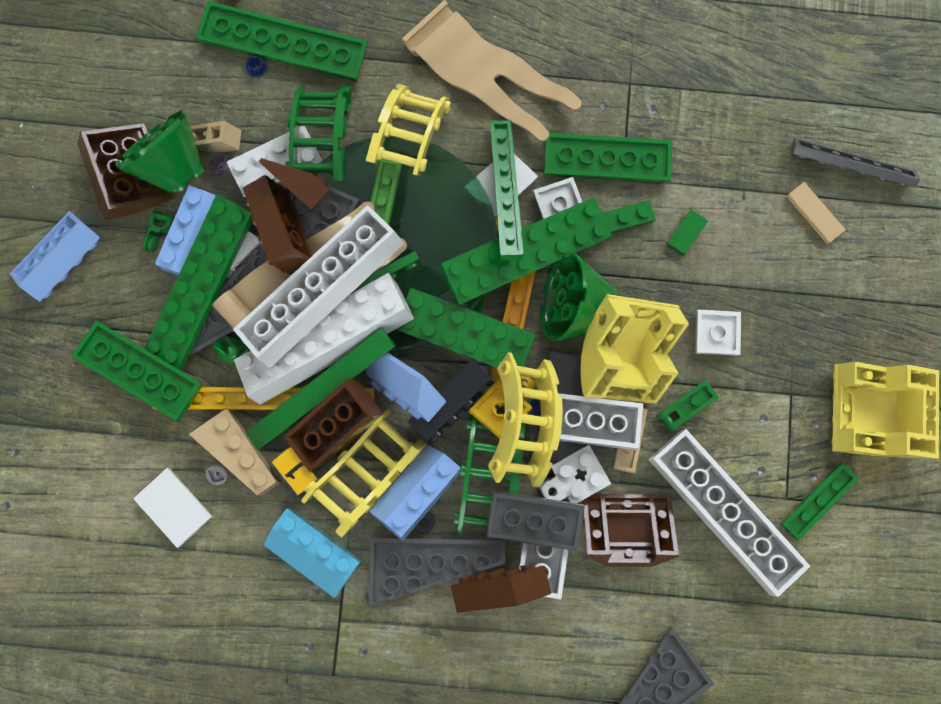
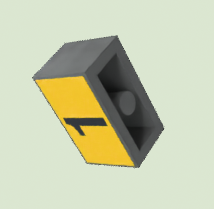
[270,446,321,497]

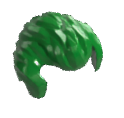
[214,336,250,366]

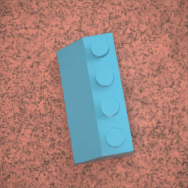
[263,508,362,598]

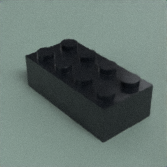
[408,359,492,444]

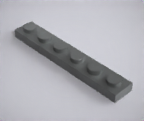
[791,138,920,187]

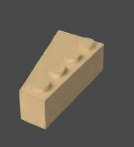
[189,408,281,496]

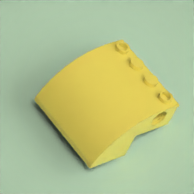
[580,294,689,404]
[832,362,939,459]

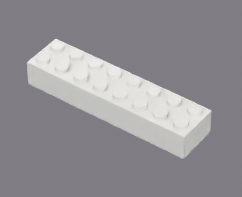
[233,205,404,368]
[234,273,414,405]
[648,429,810,597]

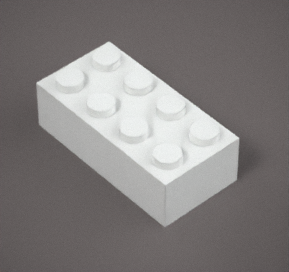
[227,126,324,197]
[558,393,643,450]
[518,542,568,599]

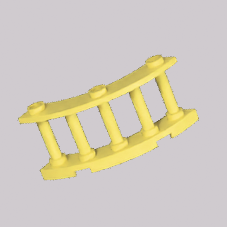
[366,84,451,176]
[488,352,563,487]
[301,409,427,538]

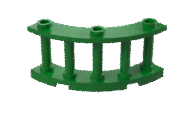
[285,85,352,181]
[454,416,525,542]

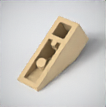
[191,121,241,152]

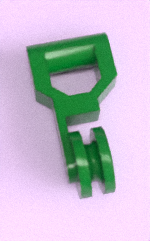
[143,210,175,253]

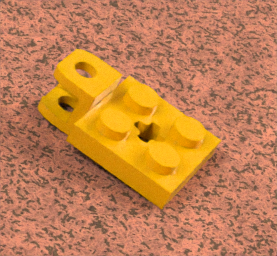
[469,376,535,439]

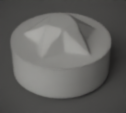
[206,462,230,485]

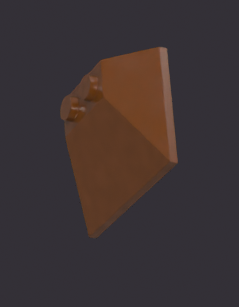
[582,494,679,567]

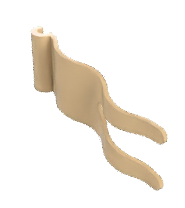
[402,0,582,142]
[212,202,407,329]

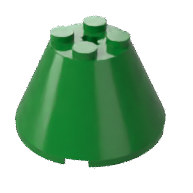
[115,109,204,193]
[540,254,618,341]

